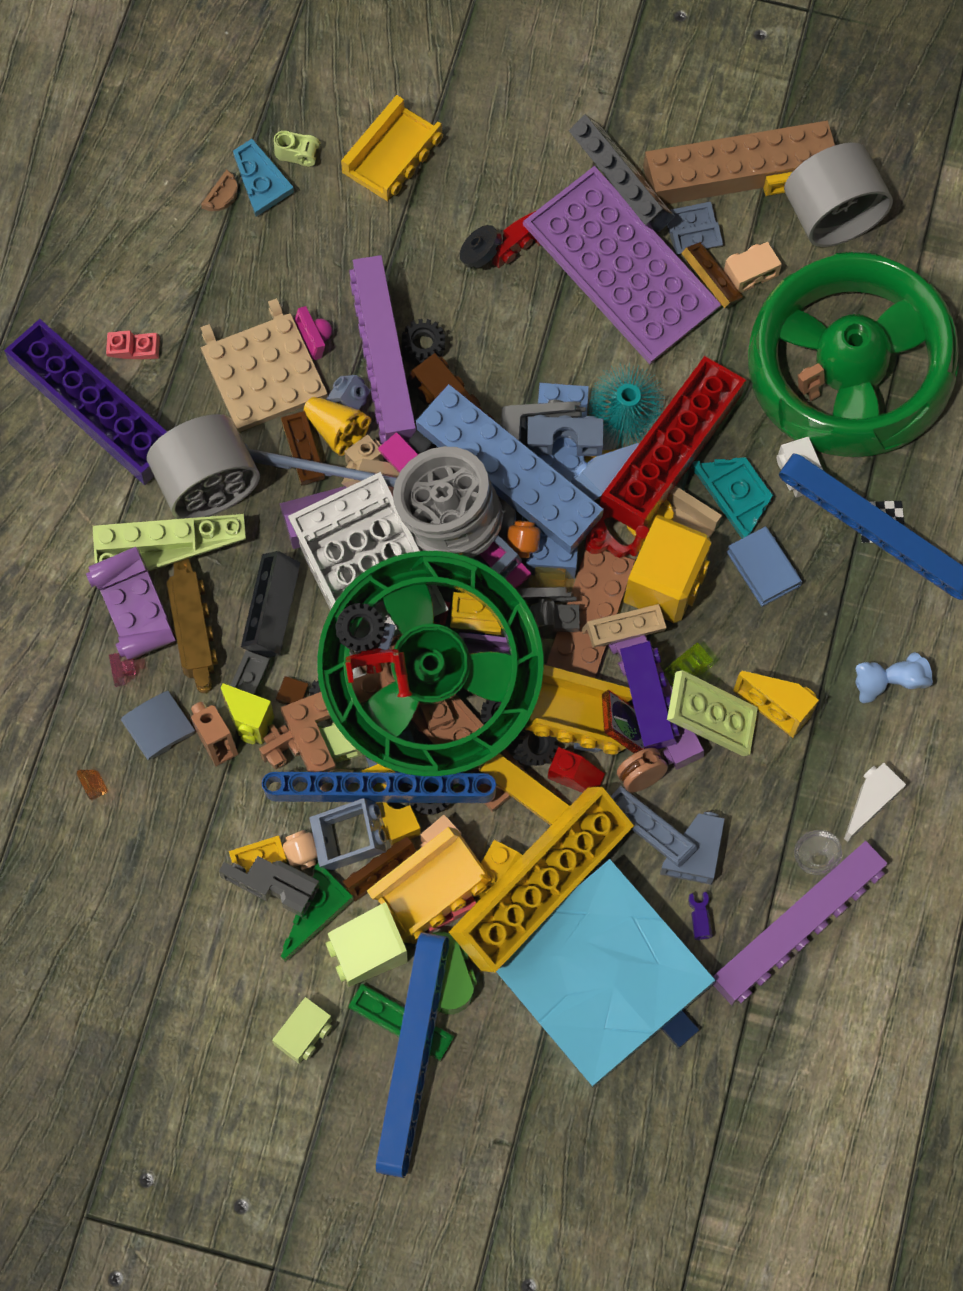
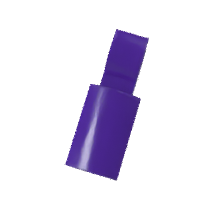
[688,892,712,940]

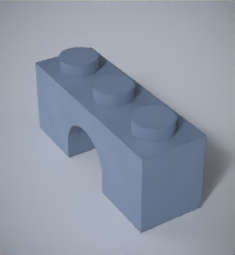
[527,415,603,456]

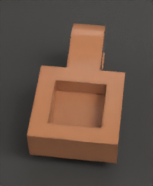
[798,363,825,401]

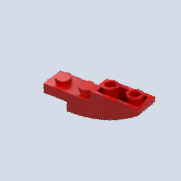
[492,210,541,268]

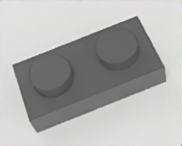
[230,650,270,695]

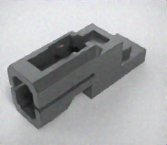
[219,856,320,917]

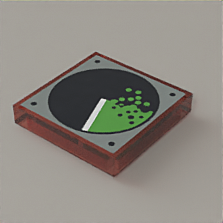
[602,690,645,754]

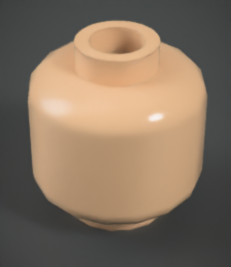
[283,829,318,870]

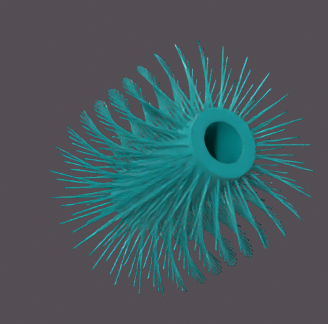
[587,363,665,449]

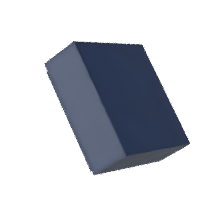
[661,1011,699,1049]

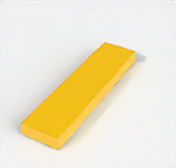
[478,754,570,826]

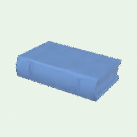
[727,526,802,607]

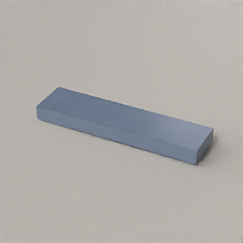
[610,786,697,868]

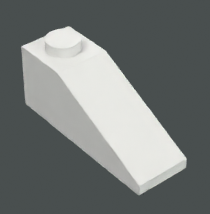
[844,763,906,842]

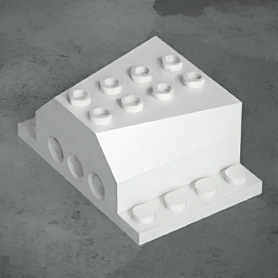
[288,472,449,654]

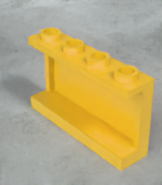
[341,95,443,202]
[525,665,632,755]
[367,827,492,944]

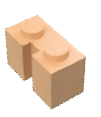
[723,242,782,293]

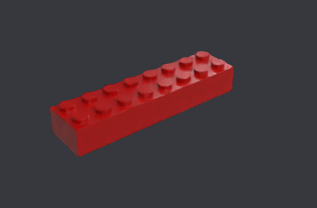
[600,356,746,531]

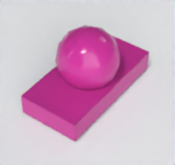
[294,306,332,360]

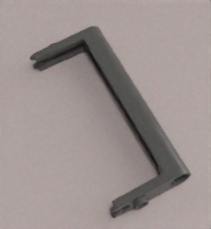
[497,400,586,604]

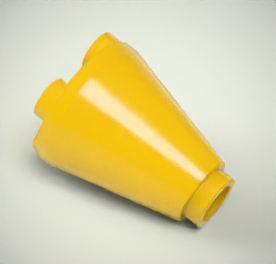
[304,397,371,456]

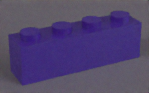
[620,641,680,749]

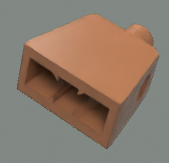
[191,702,239,766]

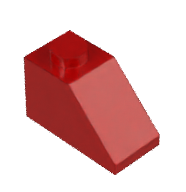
[547,747,605,793]

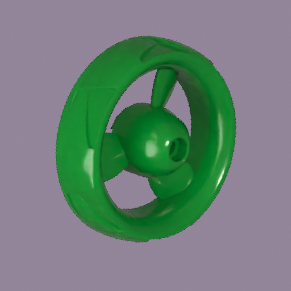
[748,252,959,457]
[317,551,544,777]

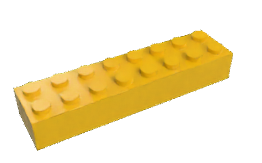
[449,787,634,973]

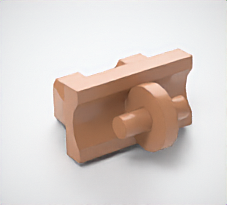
[259,724,300,770]

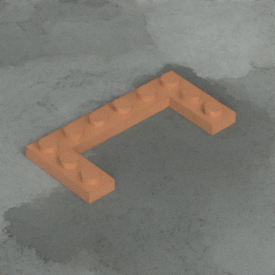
[281,661,454,772]

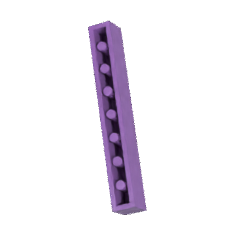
[713,841,888,1005]

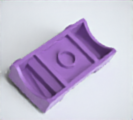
[86,547,177,661]

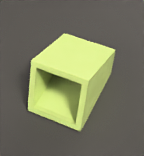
[325,902,408,987]

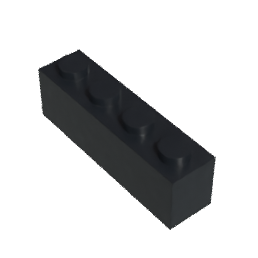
[241,551,301,658]

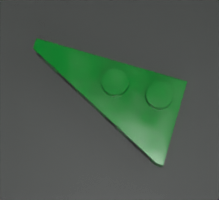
[281,863,354,962]

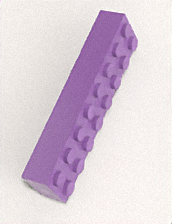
[349,255,416,445]

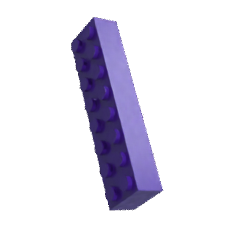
[4,319,167,485]

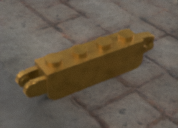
[167,558,218,694]

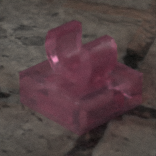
[109,653,136,687]

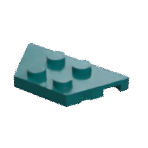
[691,457,773,538]

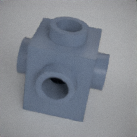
[327,375,371,410]

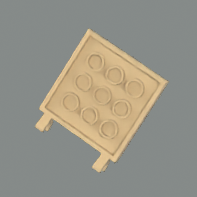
[200,298,328,432]

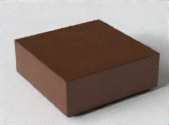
[276,676,309,705]

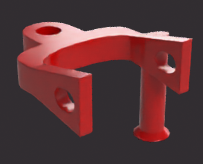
[584,512,649,558]
[345,645,413,697]

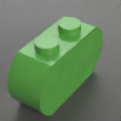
[431,932,477,1014]

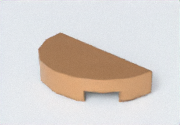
[201,170,238,211]

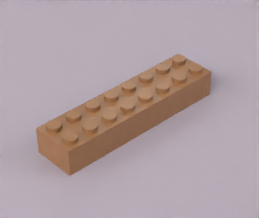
[643,120,835,205]

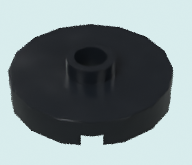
[459,225,502,269]

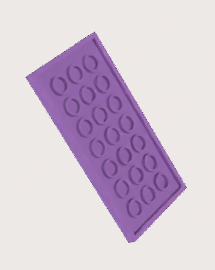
[523,166,721,364]

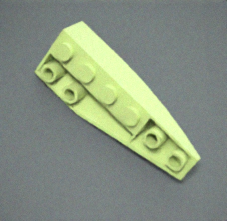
[93,514,246,571]

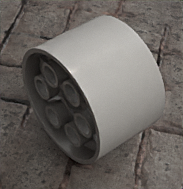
[784,143,893,247]
[147,414,260,519]

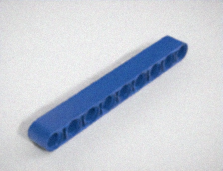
[779,453,963,600]
[262,772,496,803]
[376,932,449,1178]

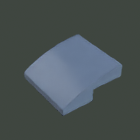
[667,202,723,255]
[121,691,195,760]

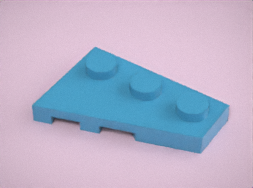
[233,139,294,217]

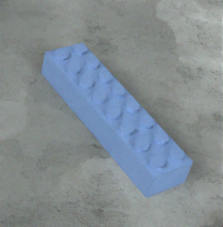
[526,383,589,579]
[416,384,603,554]

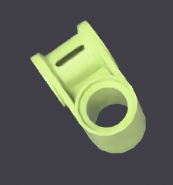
[274,131,320,167]

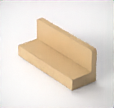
[667,486,722,538]
[582,604,666,648]

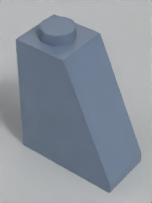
[660,812,724,885]

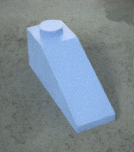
[570,443,639,501]

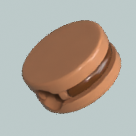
[617,748,668,792]

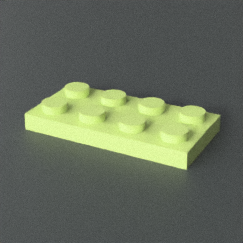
[667,670,758,756]

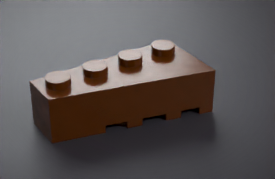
[406,353,496,422]

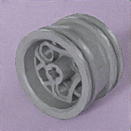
[393,446,503,558]

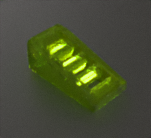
[663,642,713,689]

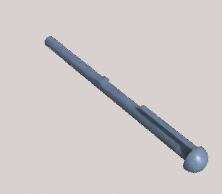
[245,443,397,487]

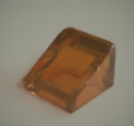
[76,769,108,801]

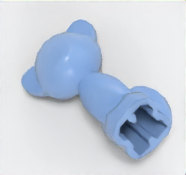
[855,652,933,703]

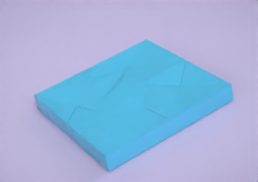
[496,859,715,1088]

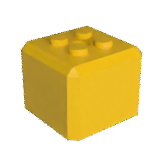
[624,515,711,623]

